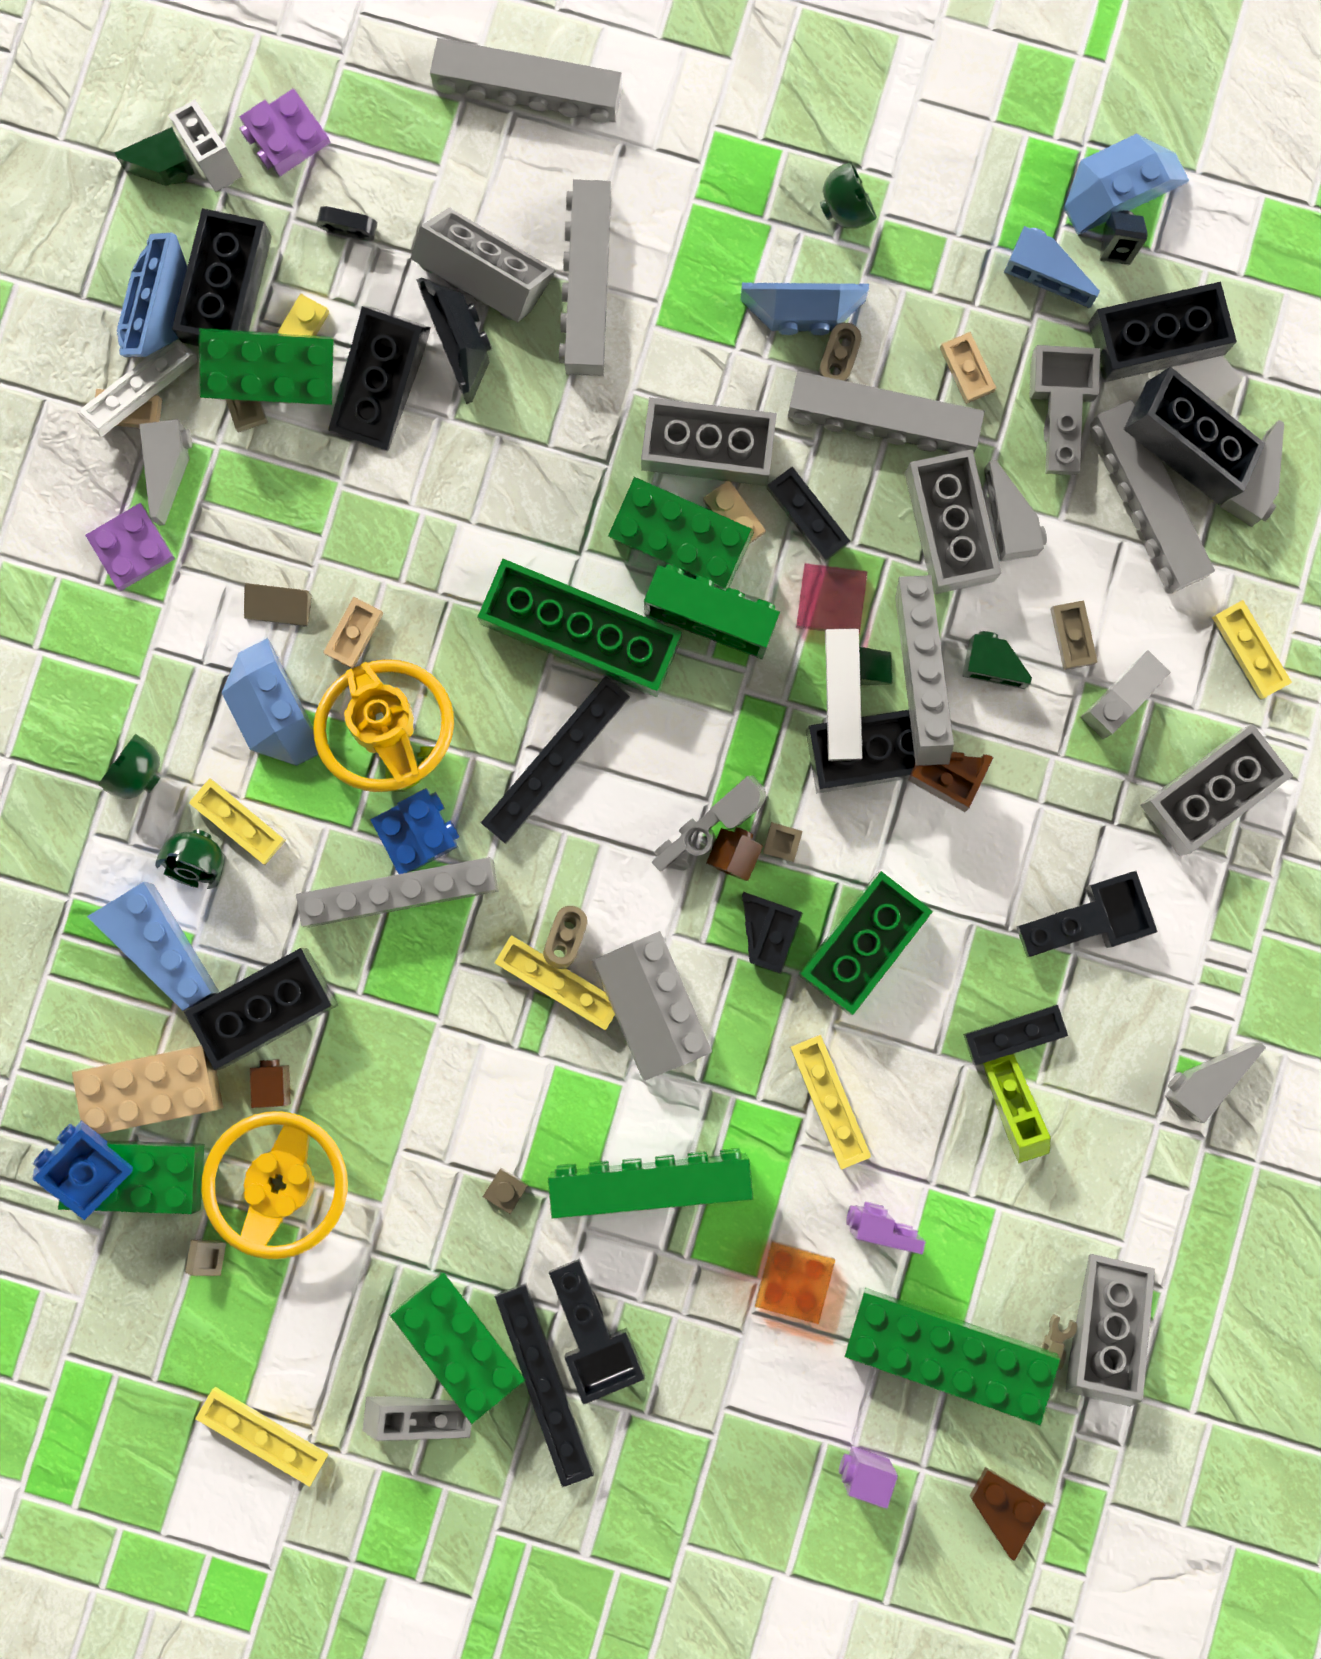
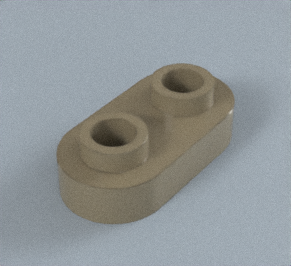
[819,323,862,381]
[543,906,588,969]

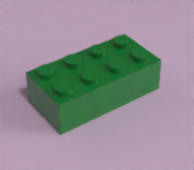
[199,328,334,405]
[608,477,754,590]
[644,564,780,660]
[798,871,933,1015]
[58,1140,205,1214]
[388,1272,525,1424]

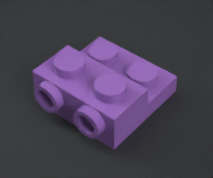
[239,88,331,177]
[846,1201,926,1255]

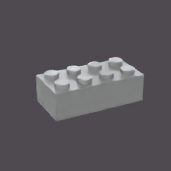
[641,397,777,486]
[905,449,1001,594]
[1140,724,1293,856]

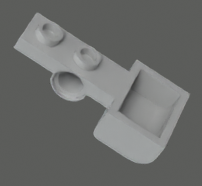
[1030,345,1100,475]
[652,775,766,872]

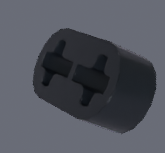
[316,206,378,241]

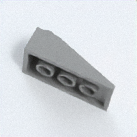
[1065,1254,1155,1407]

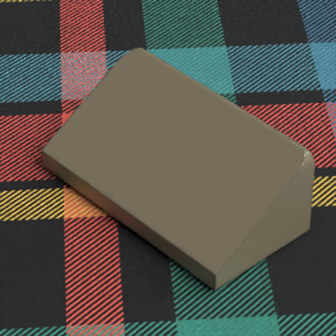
[244,583,312,627]

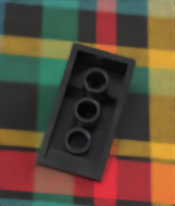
[328,306,431,451]

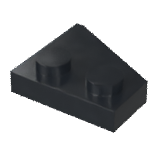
[742,892,803,974]

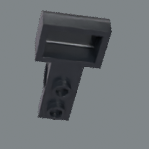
[1016,871,1158,957]
[549,1258,645,1405]

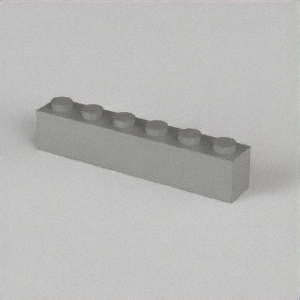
[430,38,623,123]
[559,179,612,376]
[787,371,985,454]
[1090,400,1215,593]
[895,575,954,766]
[296,857,499,928]

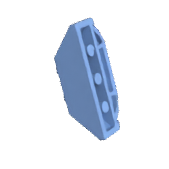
[1064,134,1189,235]
[117,232,188,357]
[741,283,869,335]
[222,638,318,766]

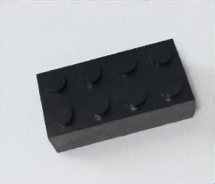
[172,208,272,346]
[1088,281,1237,382]
[1123,366,1266,505]
[806,710,916,794]
[184,948,339,1070]

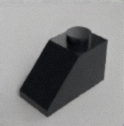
[1100,210,1148,265]

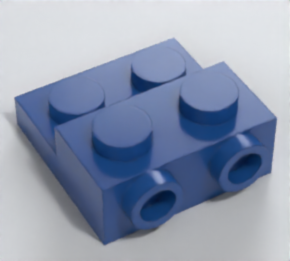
[370,788,459,874]
[32,1120,133,1220]

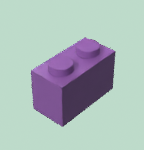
[839,1446,898,1509]

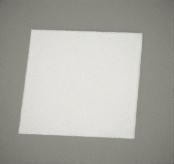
[1172,356,1243,401]

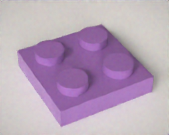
[85,503,175,591]

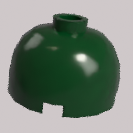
[820,161,877,229]
[98,734,161,799]
[155,829,224,889]

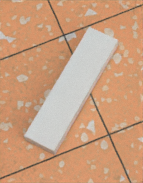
[77,339,198,437]
[825,629,862,761]

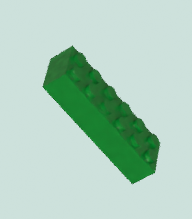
[477,558,682,697]
[548,1148,753,1219]
[844,1288,1060,1426]

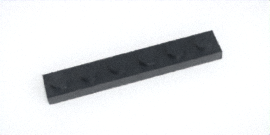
[481,676,630,844]
[494,1283,594,1488]

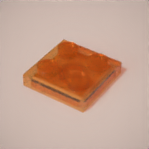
[754,1240,836,1324]

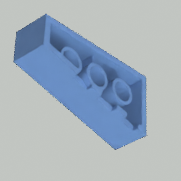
[87,882,219,1011]

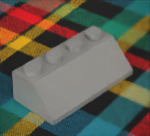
[410,208,556,322]
[592,931,712,1081]

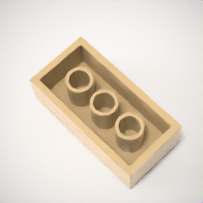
[72,1046,223,1134]

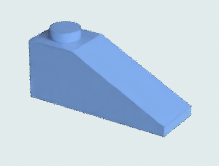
[1004,226,1100,308]

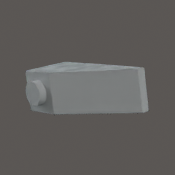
[168,100,242,192]
[140,419,192,526]
[1220,420,1284,527]
[984,460,1047,561]
[1081,650,1171,739]
[1165,1042,1266,1123]
[363,1396,471,1441]

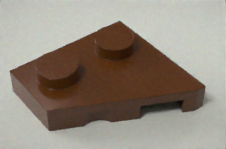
[908,752,994,812]
[970,1467,1046,1561]

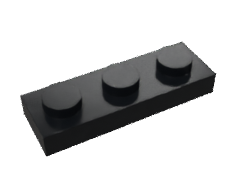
[766,467,850,563]
[963,1005,1068,1066]

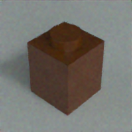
[706,827,763,881]
[250,1059,291,1108]

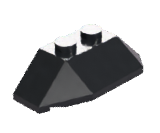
[416,277,492,404]

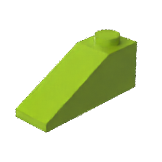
[983,1054,1051,1164]

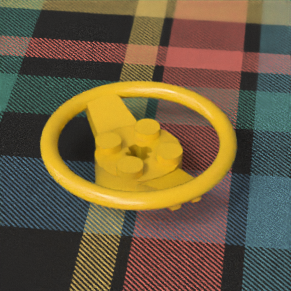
[313,659,454,792]
[201,1111,348,1259]

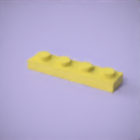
[494,935,615,1031]
[790,1035,871,1170]
[195,1387,329,1487]

